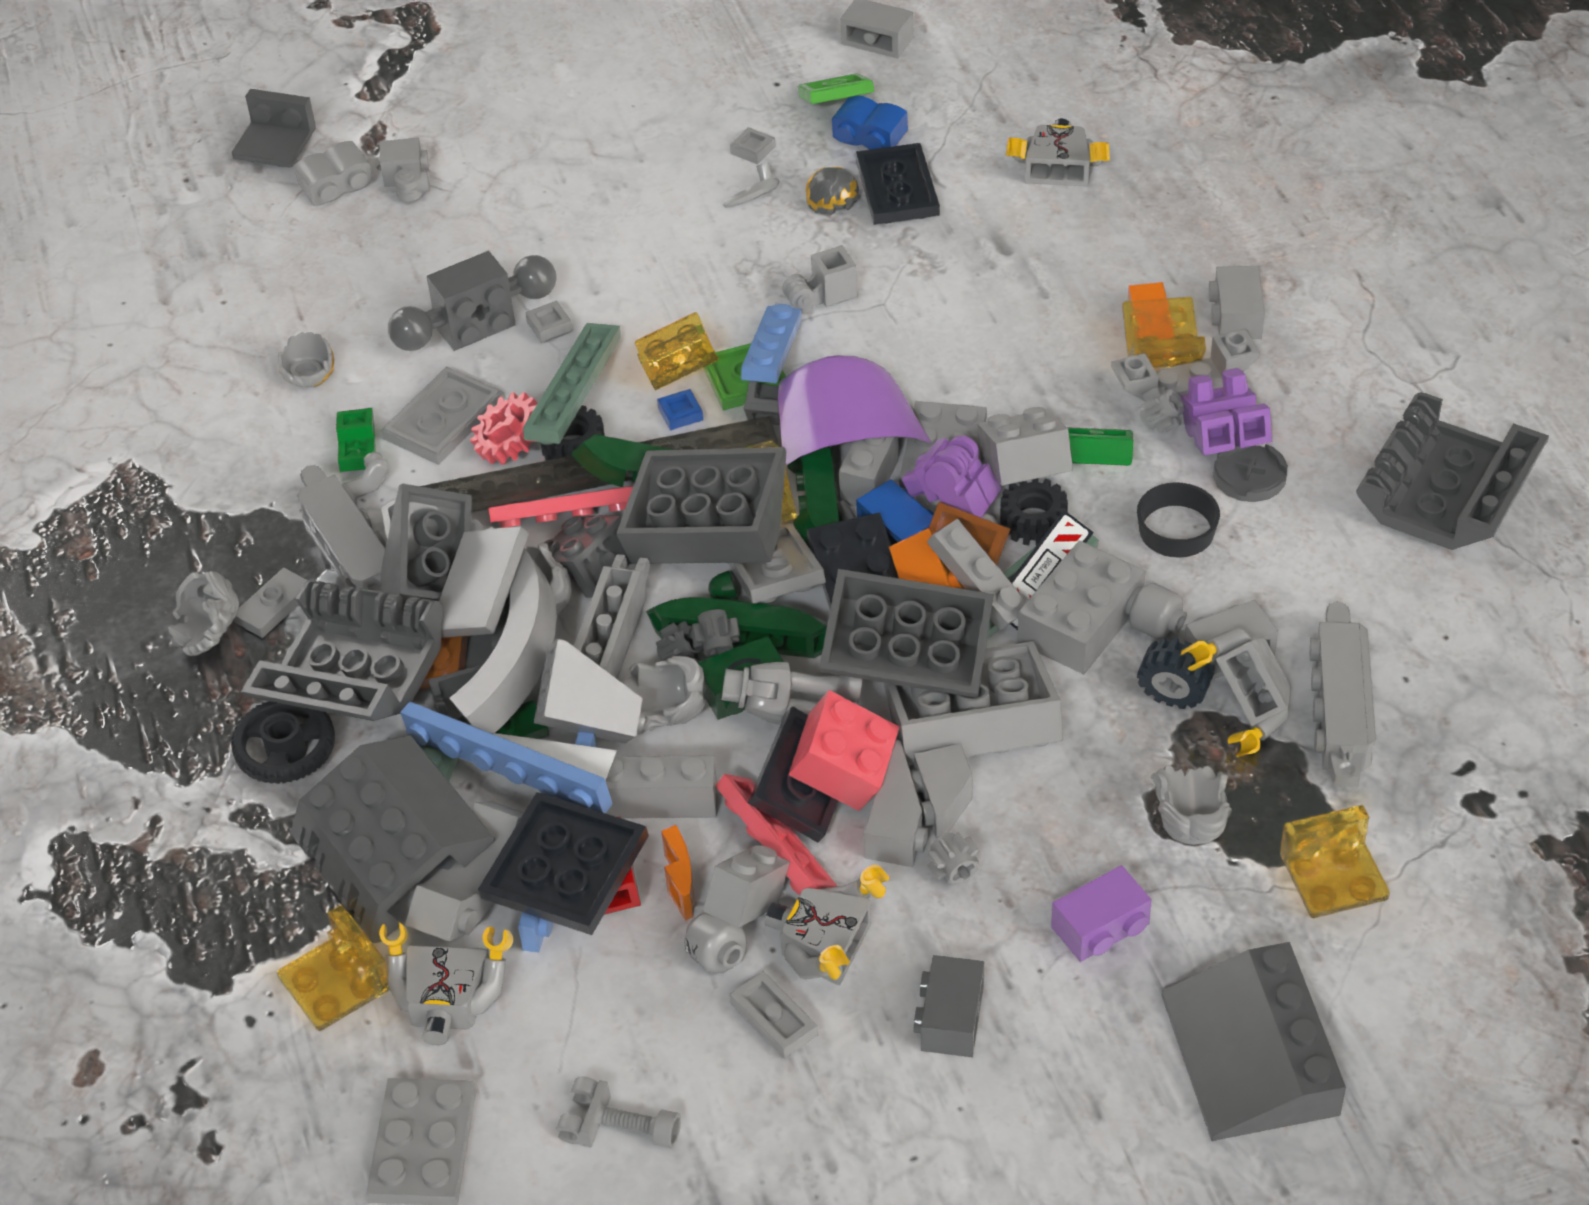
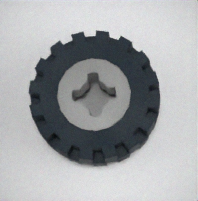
[1137,638,1214,709]

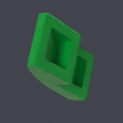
[336,408,376,473]

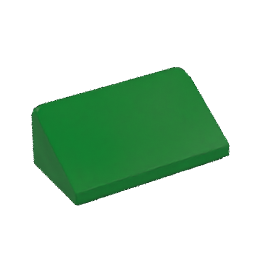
[1067,427,1133,466]

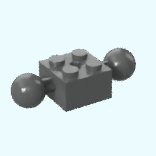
[388,250,557,351]

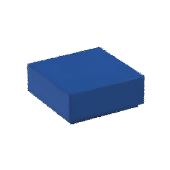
[657,389,704,431]

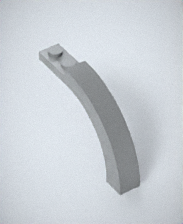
[449,519,557,734]

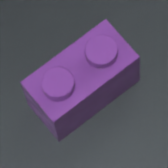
[1051,865,1152,962]

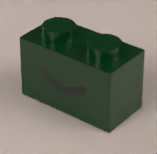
[697,636,784,720]

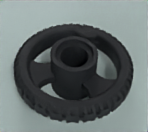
[231,701,335,784]

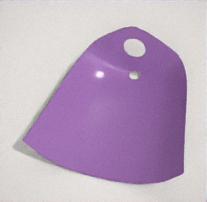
[778,355,932,466]

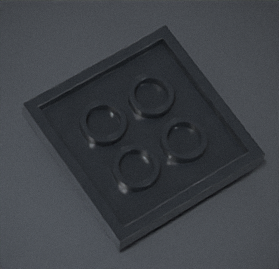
[478,792,649,935]

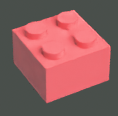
[788,690,900,811]

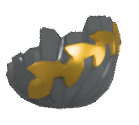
[805,167,859,215]

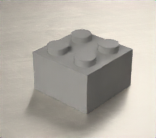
[977,407,1073,486]

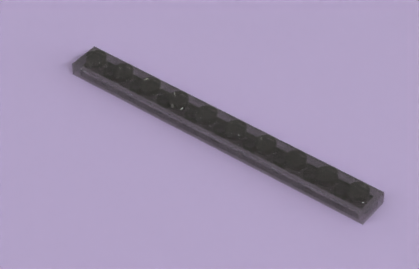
[421,416,778,513]

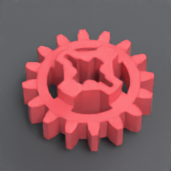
[470,392,538,465]

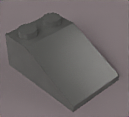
[381,483,472,609]

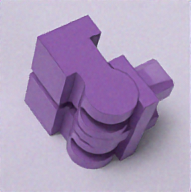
[1181,368,1272,456]
[902,436,1002,517]

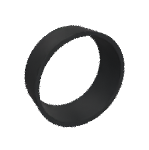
[1137,482,1220,558]

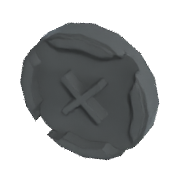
[1213,443,1288,502]

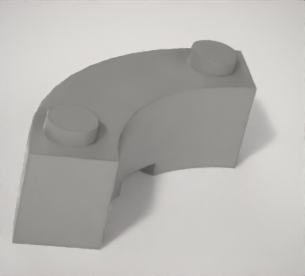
[405,801,524,942]

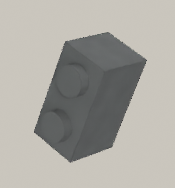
[913,955,984,1058]

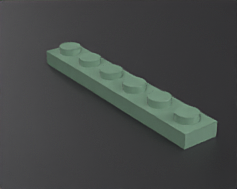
[523,323,621,445]

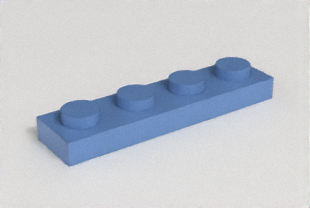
[741,304,802,383]

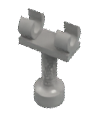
[556,1076,681,1148]

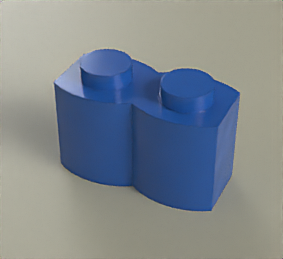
[832,95,908,150]

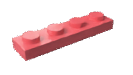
[488,485,634,528]
[716,774,837,895]

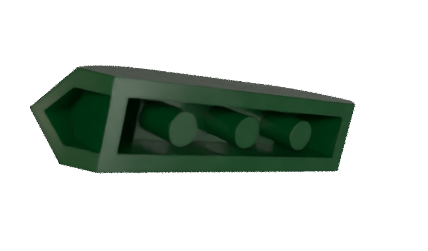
[571,434,675,487]
[787,446,839,550]
[646,597,828,659]

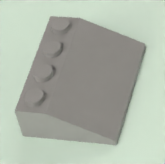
[883,641,1063,766]

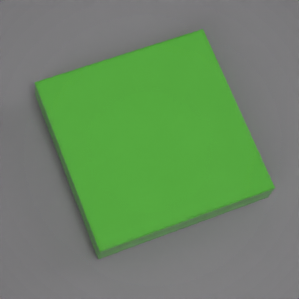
[797,73,875,104]
[701,343,786,411]

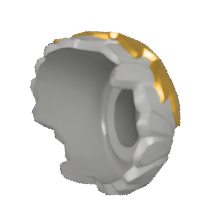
[278,332,335,387]

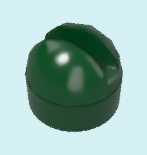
[708,571,738,601]

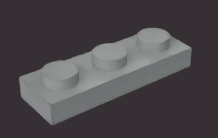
[927,519,1026,631]

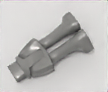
[721,662,862,725]

